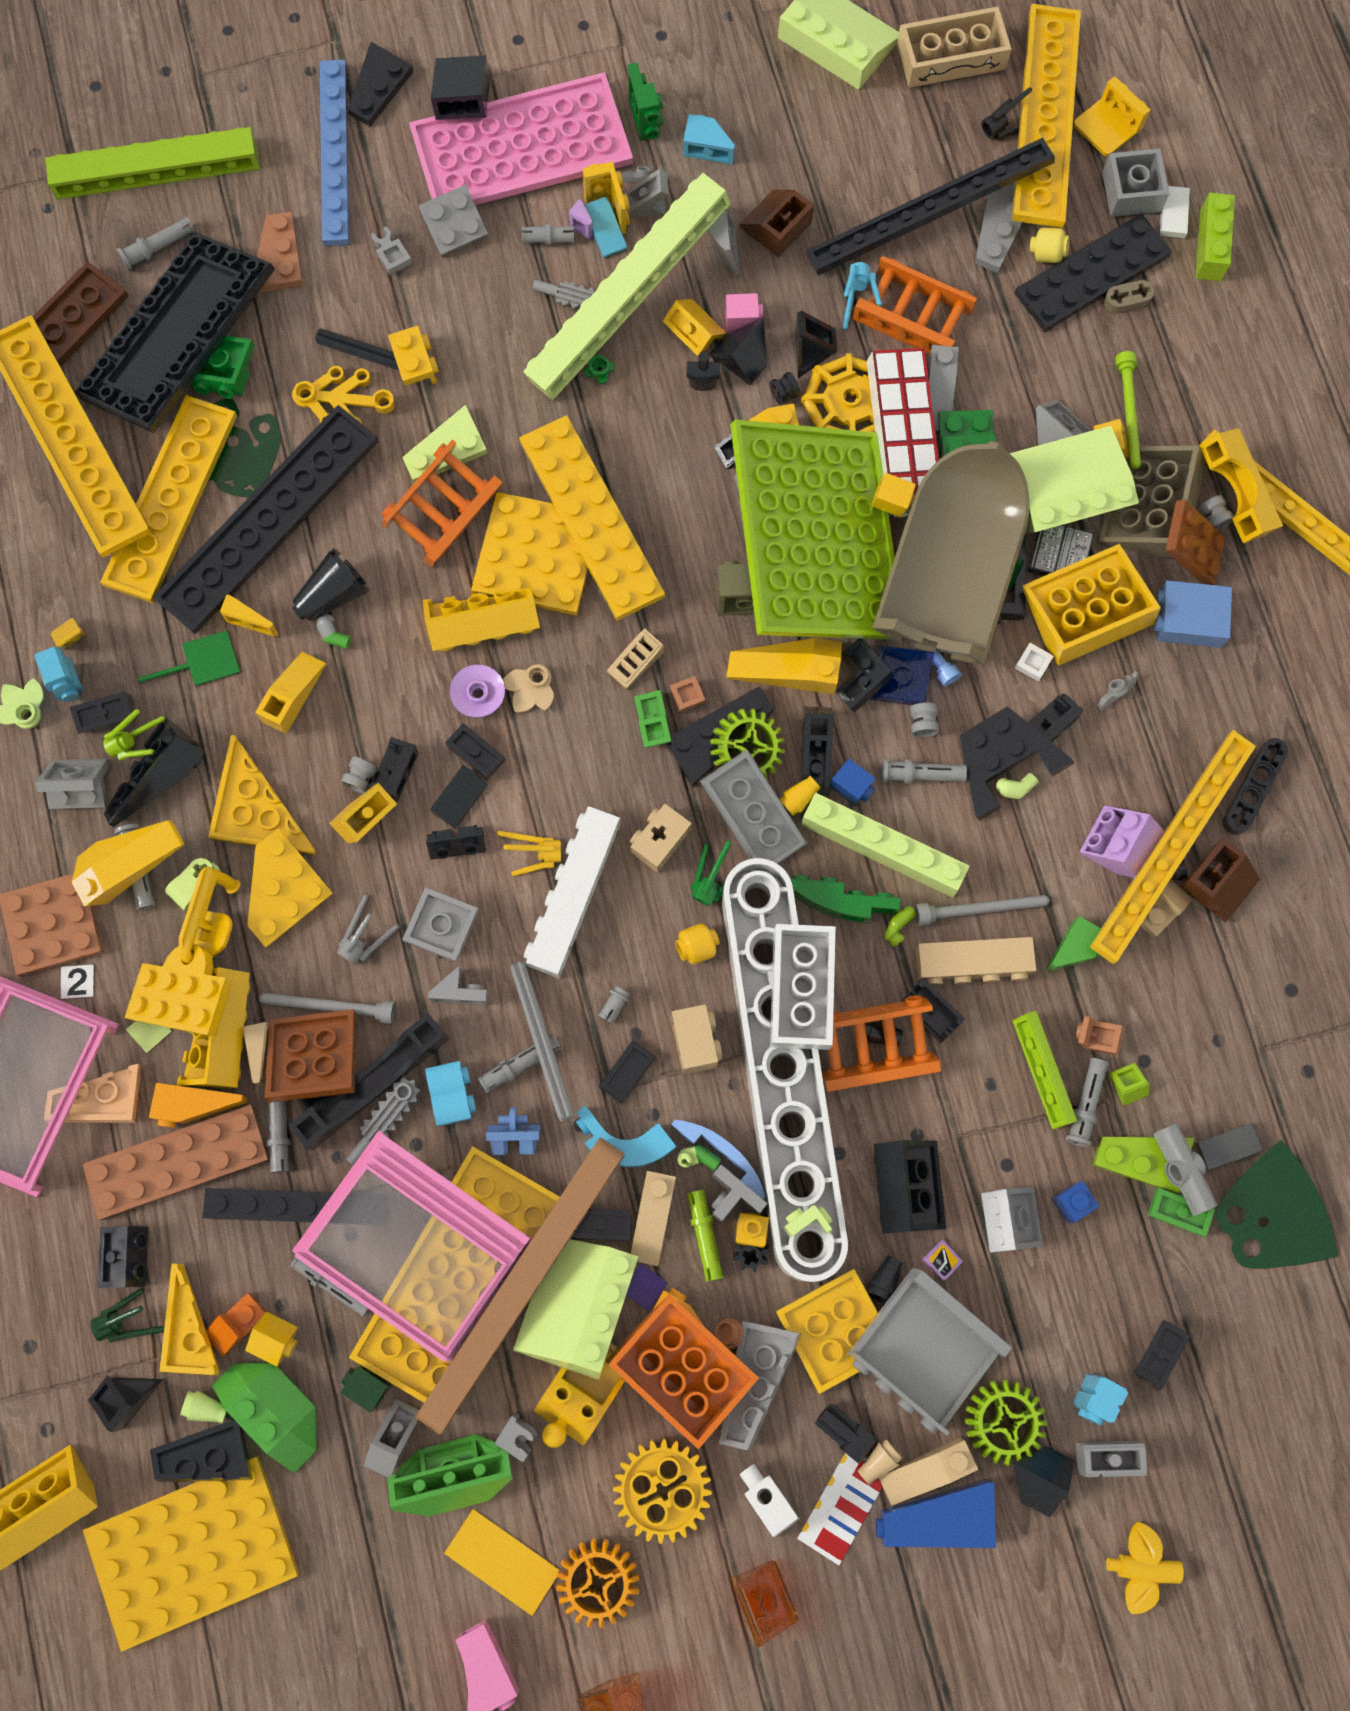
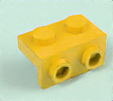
[388,325,439,386]

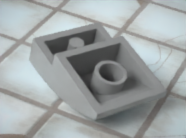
[707,179,740,275]

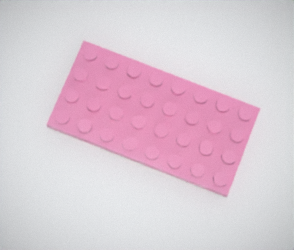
[409,72,633,205]

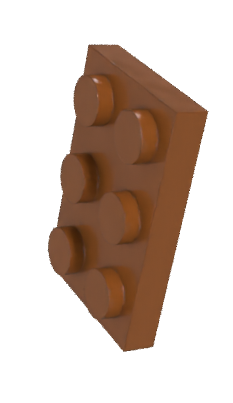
[1166,499,1225,585]

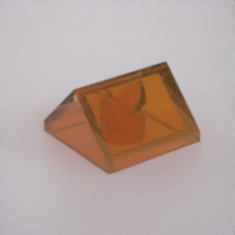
[731,1560,799,1647]

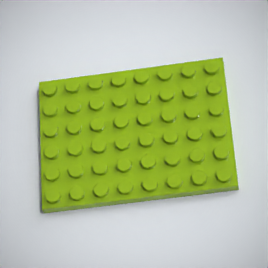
[730,419,903,640]

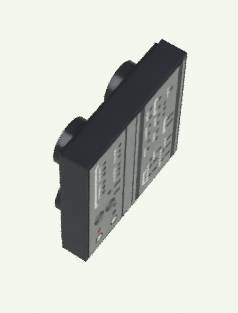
[1028,525,1094,576]

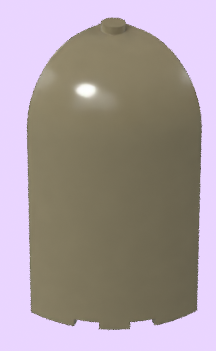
[872,441,1030,665]

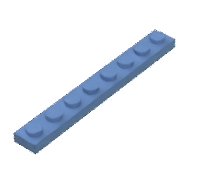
[320,60,350,246]

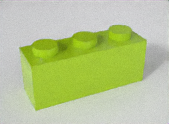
[1195,192,1235,281]

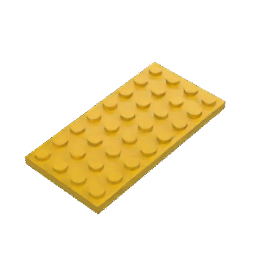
[349,1146,560,1418]

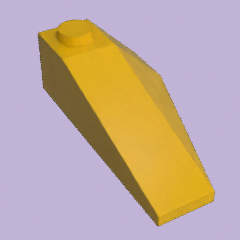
[72,820,185,907]

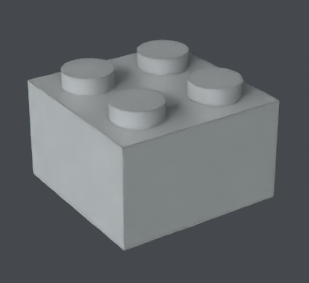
[1102,148,1170,217]

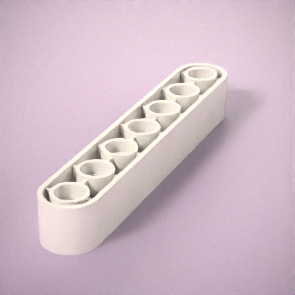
[722,858,848,1282]

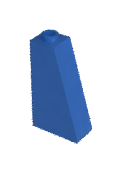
[876,1479,996,1548]

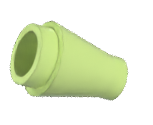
[180,1390,227,1424]

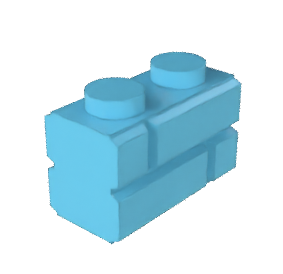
[1073,1374,1128,1426]

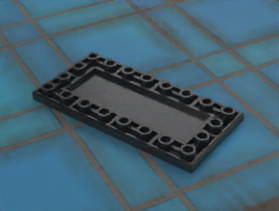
[75,232,275,434]

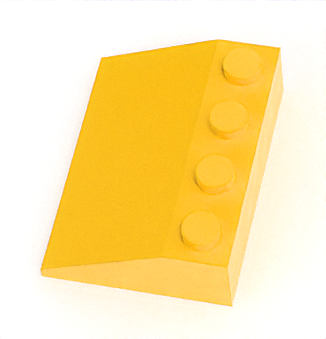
[1022,544,1161,666]

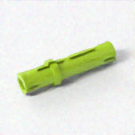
[687,1189,724,1282]

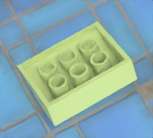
[778,0,899,90]
[1010,426,1139,534]
[513,1239,638,1380]

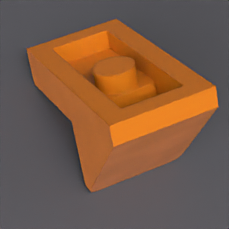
[206,1293,266,1357]

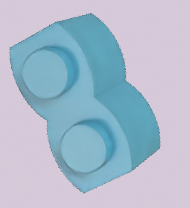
[34,647,84,702]
[425,1061,477,1127]

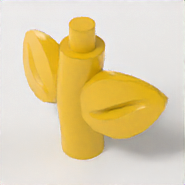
[1106,1522,1184,1614]

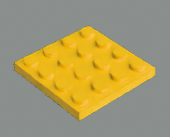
[471,492,589,616]

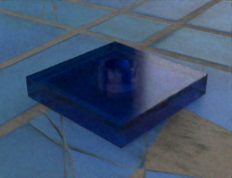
[870,646,935,705]

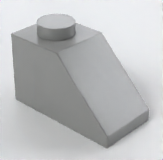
[363,1399,419,1478]

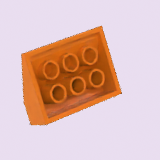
[606,1294,759,1450]

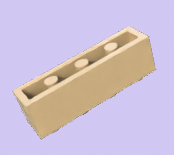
[915,937,1036,986]

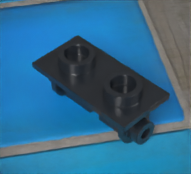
[426,825,486,859]

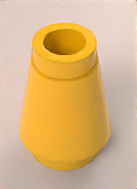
[779,776,821,816]

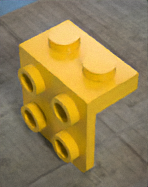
[1073,76,1150,157]
[582,161,630,235]

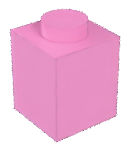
[725,293,763,332]

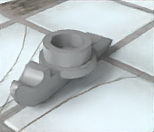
[621,166,668,183]
[1097,671,1139,711]

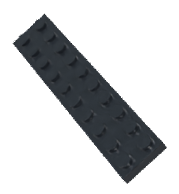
[153,405,379,634]

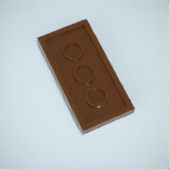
[33,261,129,366]

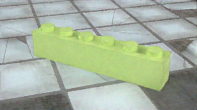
[801,793,969,898]

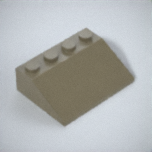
[1099,446,1206,558]

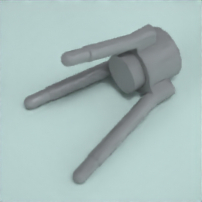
[337,894,400,965]

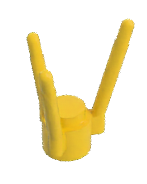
[497,831,561,876]

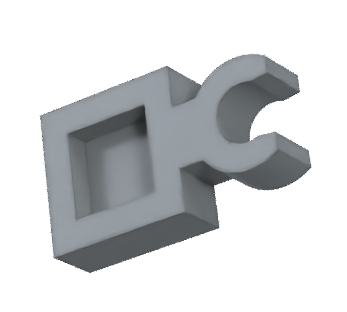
[371,226,412,275]

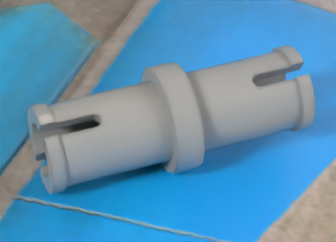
[522,224,574,245]

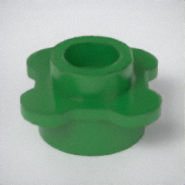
[584,355,615,384]

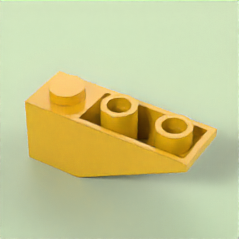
[255,652,327,735]

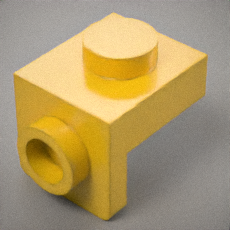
[735,1213,769,1248]

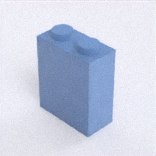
[1153,580,1232,648]

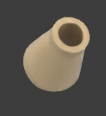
[857,1439,903,1485]

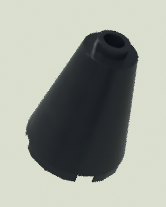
[292,548,370,621]

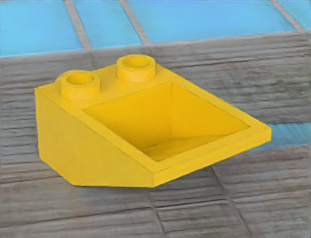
[534,1343,625,1448]

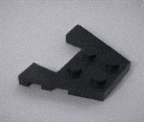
[960,706,1075,820]

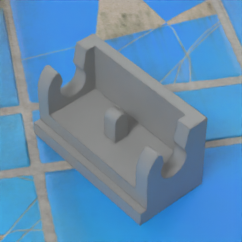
[495,1412,538,1462]

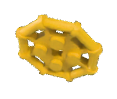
[801,353,875,432]

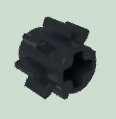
[733,1241,769,1273]

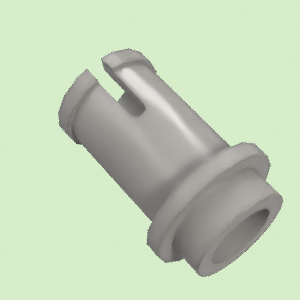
[598,986,630,1024]

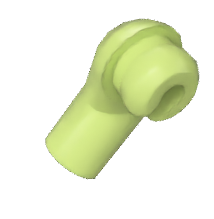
[996,773,1038,799]

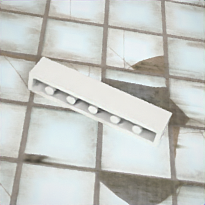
[524,806,620,979]

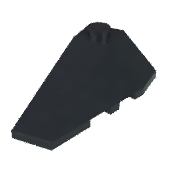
[104,716,204,827]

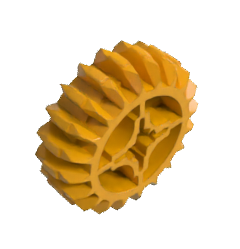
[556,1538,639,1628]

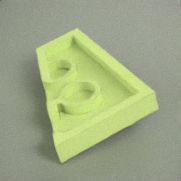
[403,405,487,483]

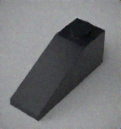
[801,707,834,796]

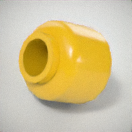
[675,923,720,965]

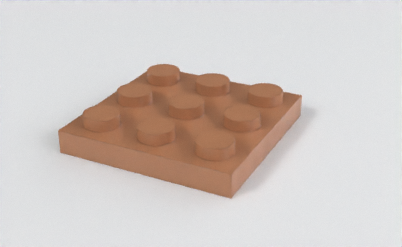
[0,873,103,977]

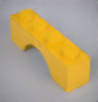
[1199,428,1283,543]

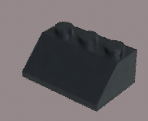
[874,1140,946,1234]

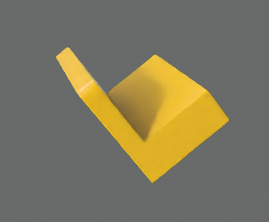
[663,299,726,356]

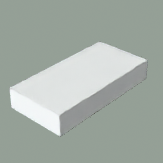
[1159,186,1190,238]

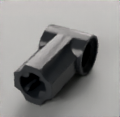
[814,1403,878,1465]

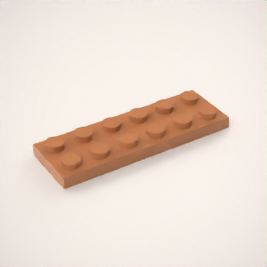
[82,1104,270,1220]

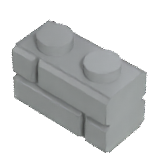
[1076,1441,1147,1477]

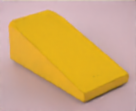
[220,594,279,637]
[51,618,86,649]

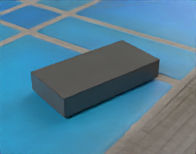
[1195,1123,1263,1171]

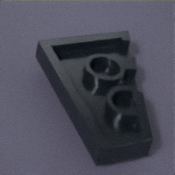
[348,42,414,127]
[150,1420,253,1482]

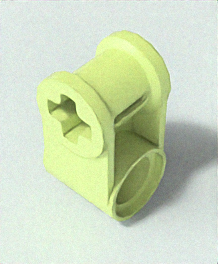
[165,858,221,912]

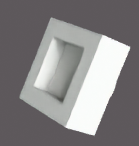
[1015,643,1054,682]

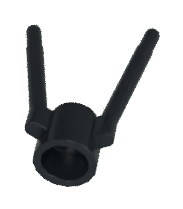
[981,87,1032,141]

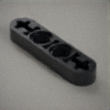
[1223,738,1288,835]

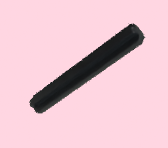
[315,328,399,370]

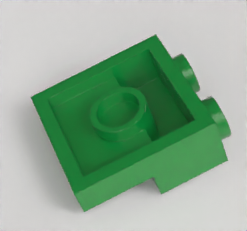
[627,63,663,141]
[191,336,255,399]
[938,410,996,460]

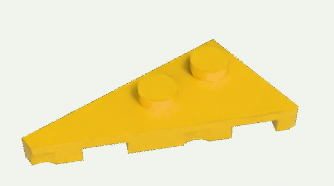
[160,1264,219,1375]

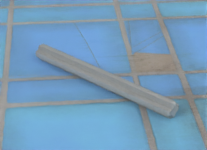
[510,962,574,1121]

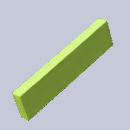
[1012,1011,1077,1129]

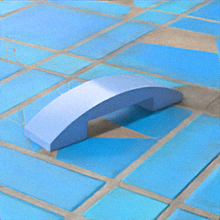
[671,1120,766,1199]

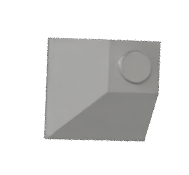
[1036,399,1092,445]

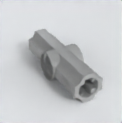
[1153,1123,1218,1216]

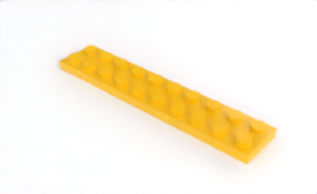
[1012,4,1081,228]
[0,315,151,558]

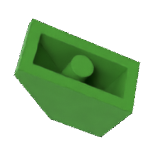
[1046,916,1101,971]

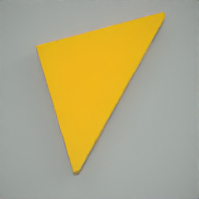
[208,735,316,856]

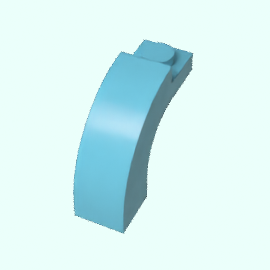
[576,1105,676,1168]

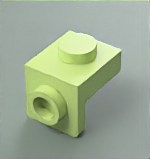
[783,1205,833,1237]

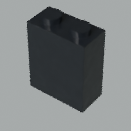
[431,55,490,120]

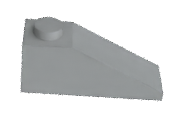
[927,345,959,434]

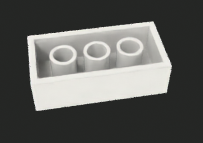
[770,924,836,1050]

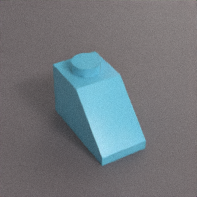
[683,114,735,165]

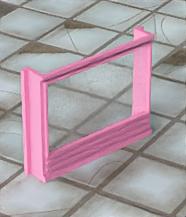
[0,976,120,1197]
[292,1131,532,1362]

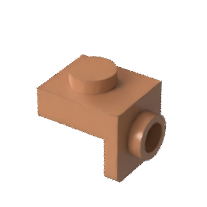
[1076,1016,1125,1056]

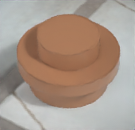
[714,1318,744,1349]

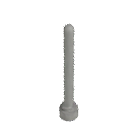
[915,895,1050,927]
[259,993,396,1024]

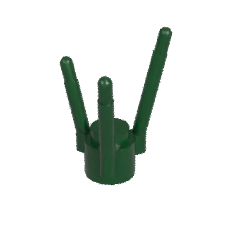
[90,1288,165,1343]

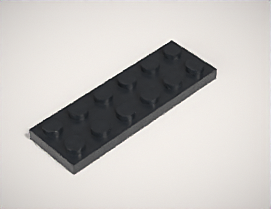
[1014,213,1172,333]

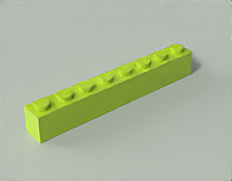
[45,127,260,200]

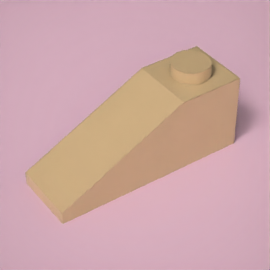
[631,1171,676,1266]
[879,1437,978,1506]

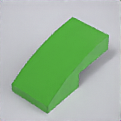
[634,690,672,748]

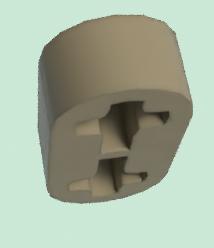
[1104,280,1155,314]

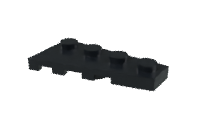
[666,686,774,787]

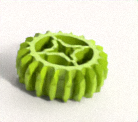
[710,709,785,779]
[964,1379,1047,1465]

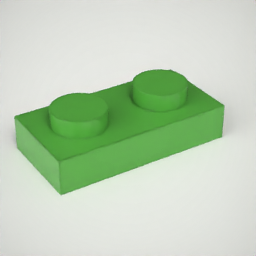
[1147,1188,1215,1237]

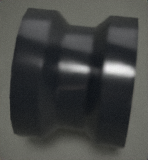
[769,372,801,405]

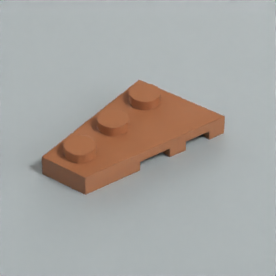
[257,212,303,292]

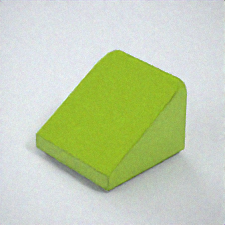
[1109,1062,1149,1105]

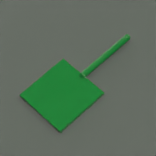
[138,630,240,686]

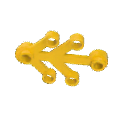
[292,366,395,424]

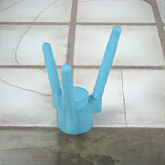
[843,262,882,330]

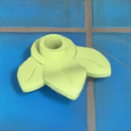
[0,679,44,729]

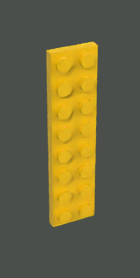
[100,395,237,603]
[519,415,665,621]

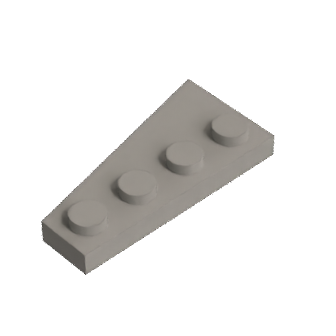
[975,182,1023,273]
[719,1321,802,1450]

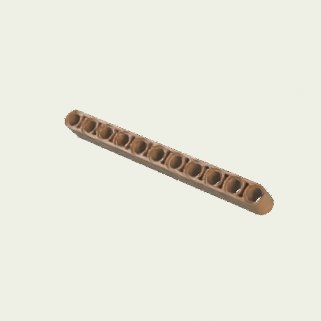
[415,1137,625,1436]

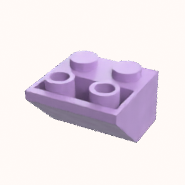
[1079,805,1165,878]

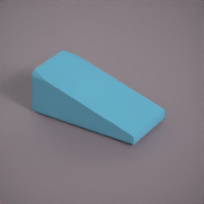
[584,197,627,258]

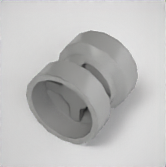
[1198,495,1234,531]
[910,703,939,737]
[340,756,378,794]

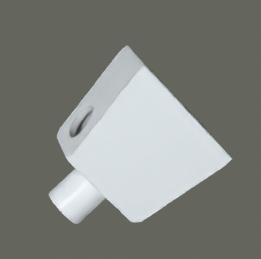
[740,1464,800,1538]

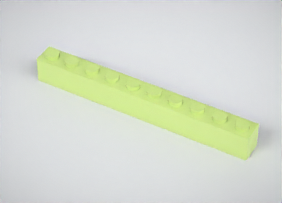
[523,173,731,401]

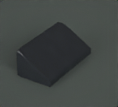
[430,765,488,829]

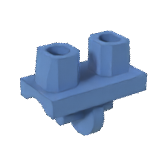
[486,1107,541,1155]

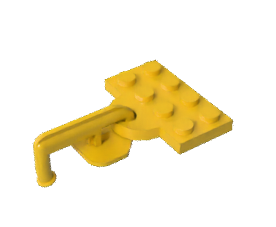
[125,867,241,1037]

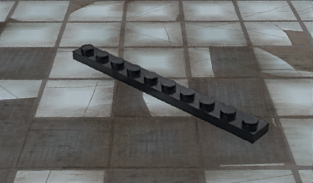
[806,138,1055,276]

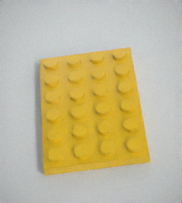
[83,1456,300,1652]

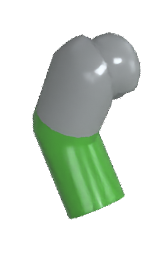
[316,614,351,649]

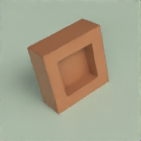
[670,676,706,713]

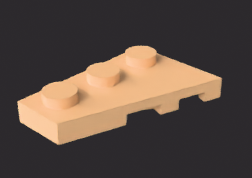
[44,1063,142,1123]

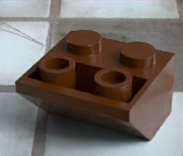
[739,190,814,257]
[1180,837,1260,922]

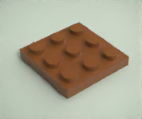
[265,1009,357,1103]

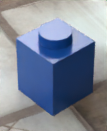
[830,758,876,806]
[1051,1181,1099,1223]

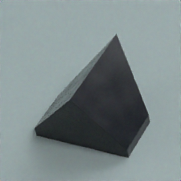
[795,310,837,379]
[709,317,767,385]
[88,1375,163,1432]
[1013,1446,1075,1517]

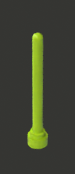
[1115,351,1141,469]

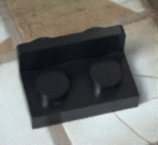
[98,1226,148,1288]

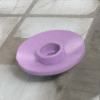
[450,665,505,718]

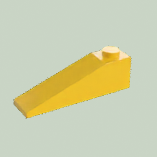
[726,638,842,695]

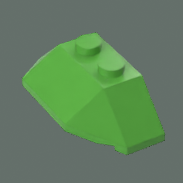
[212,1363,317,1473]
[387,1434,513,1517]

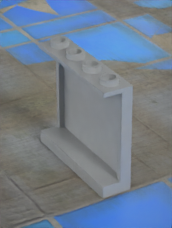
[847,1267,1012,1436]

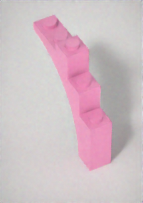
[456,1619,520,1711]

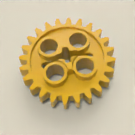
[613,1438,712,1544]

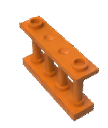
[853,256,977,354]
[381,439,503,568]
[822,995,941,1092]

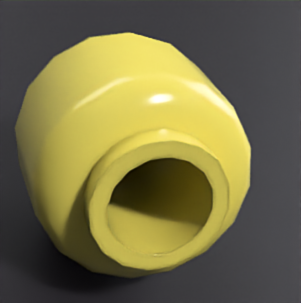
[1030,228,1070,263]

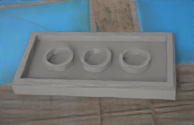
[700,750,807,864]

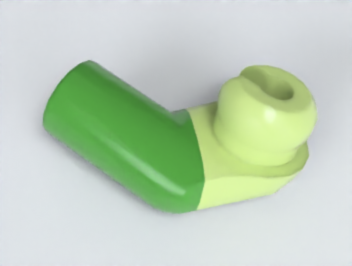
[677,1144,722,1171]

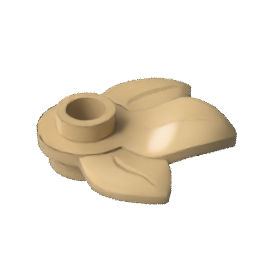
[503,664,554,713]

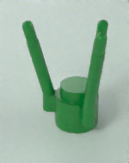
[690,840,732,906]

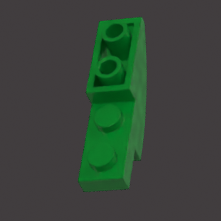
[791,875,901,924]

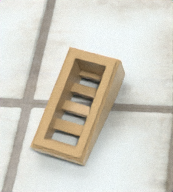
[607,629,664,690]
[243,1022,269,1086]

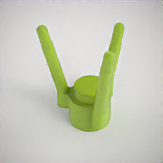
[103,709,165,761]

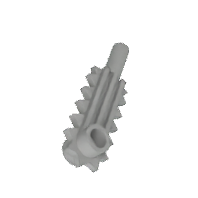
[533,279,595,310]
[346,1076,421,1165]

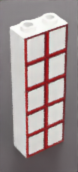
[867,348,939,518]

